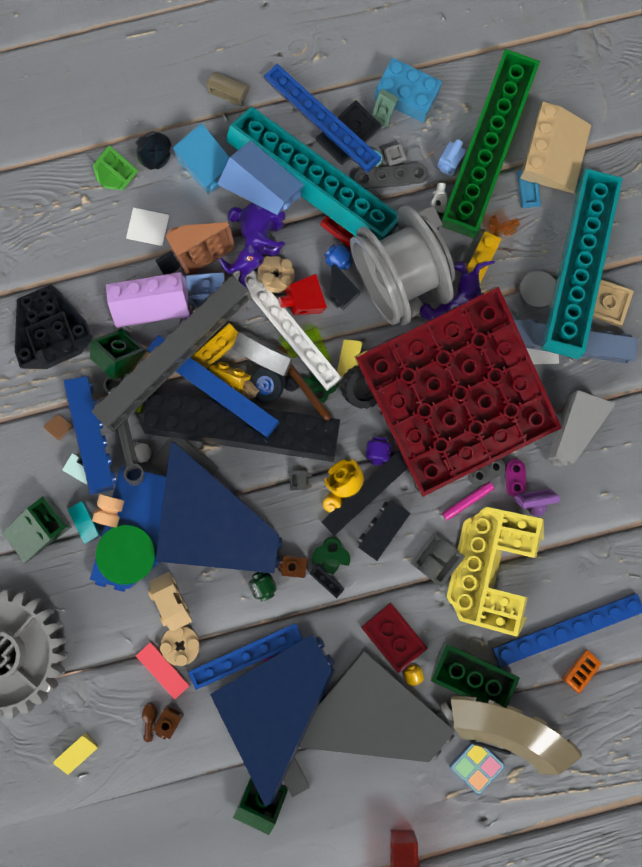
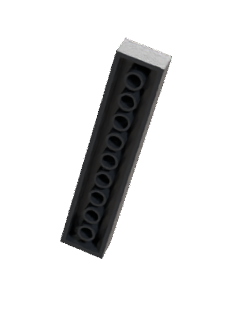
[141,392,340,462]

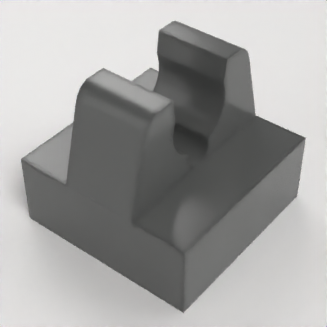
[290,470,312,491]

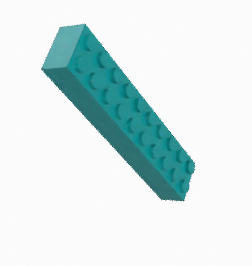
[226,106,398,241]
[541,169,623,359]

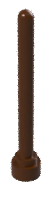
[277,346,331,421]

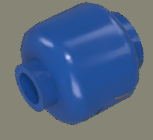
[324,244,352,271]

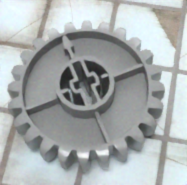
[0,588,68,719]

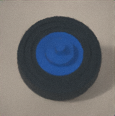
[250,368,284,402]

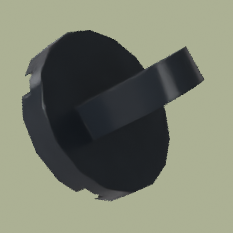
[135,131,171,170]

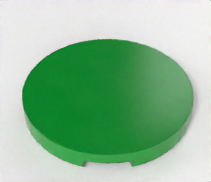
[95,525,156,585]

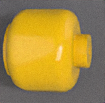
[323,493,343,513]
[403,664,424,686]

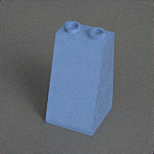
[217,141,304,215]

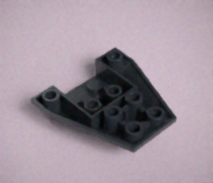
[14,284,92,369]

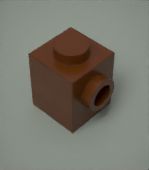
[278,556,307,578]
[153,705,184,740]

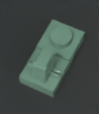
[372,88,399,128]

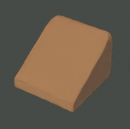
[43,414,73,441]

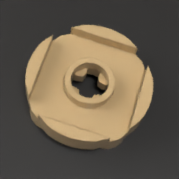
[256,256,295,293]
[160,626,200,666]

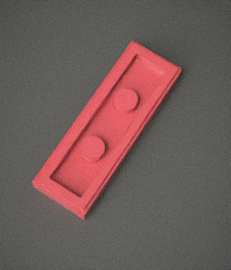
[136,642,190,700]

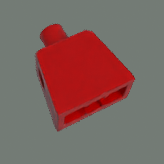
[279,274,327,315]

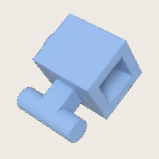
[437,139,466,176]

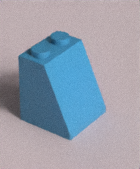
[173,123,230,194]

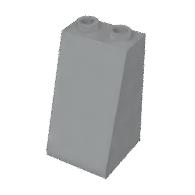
[546,390,615,467]

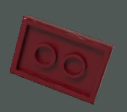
[361,602,428,673]

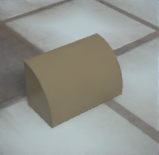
[206,72,250,107]

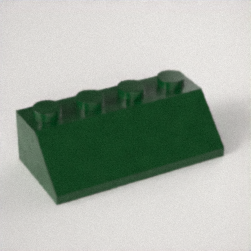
[430,642,520,708]

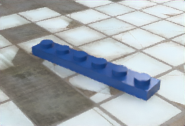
[188,623,303,690]

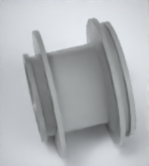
[350,205,455,325]

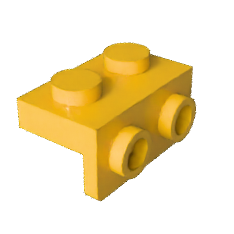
[209,362,251,394]

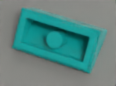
[68,501,102,544]

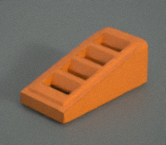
[561,649,602,694]

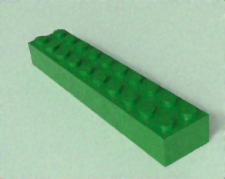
[441,49,540,239]

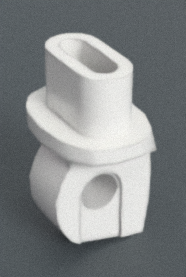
[431,183,447,213]

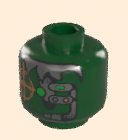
[248,572,277,601]

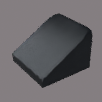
[155,251,180,275]

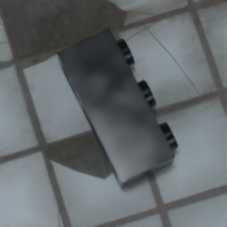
[357,500,411,561]

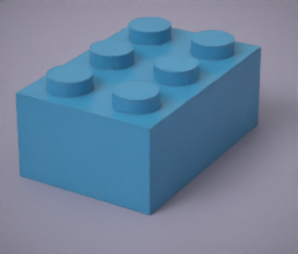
[374,58,442,123]

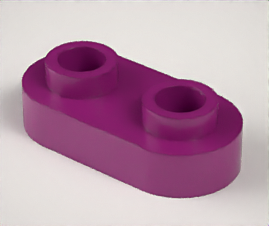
[505,459,526,498]

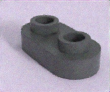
[468,459,505,486]

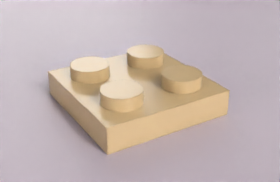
[593,280,634,327]

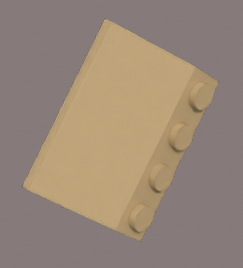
[520,102,591,194]

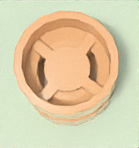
[92,494,125,528]

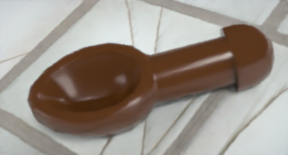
[142,702,157,743]

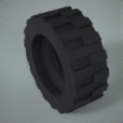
[340,365,377,409]

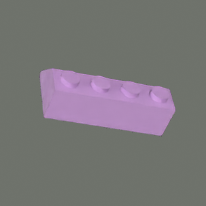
[106,272,190,328]

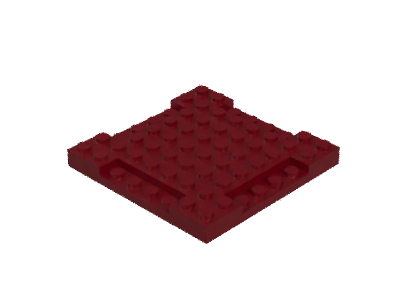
[354,287,562,497]

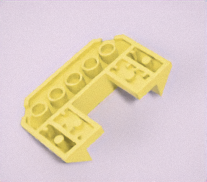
[447,507,544,637]

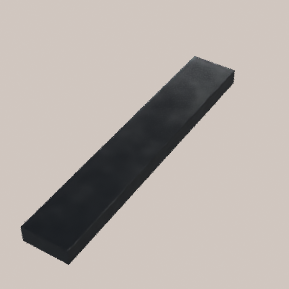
[321,450,407,536]

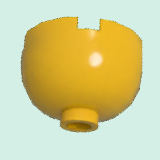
[324,459,364,498]

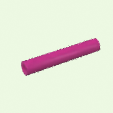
[442,481,495,521]

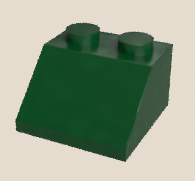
[90,329,146,380]
[233,777,288,835]

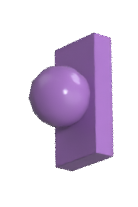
[515,489,560,517]

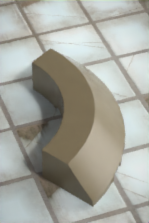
[451,696,582,775]

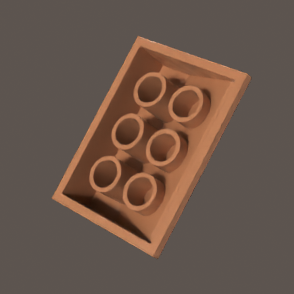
[165,222,236,275]

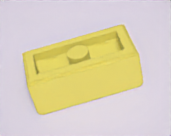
[337,340,362,378]
[53,733,98,775]

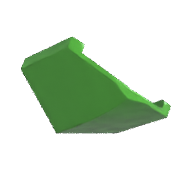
[93,145,138,190]

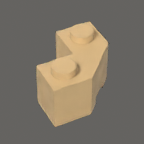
[148,571,193,632]

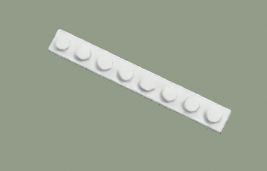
[233,270,342,391]

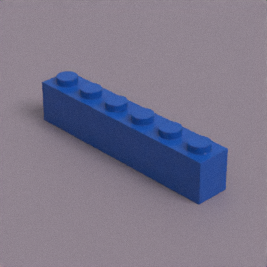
[64,376,117,495]

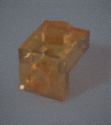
[488,215,520,237]

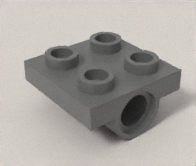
[410,533,465,588]

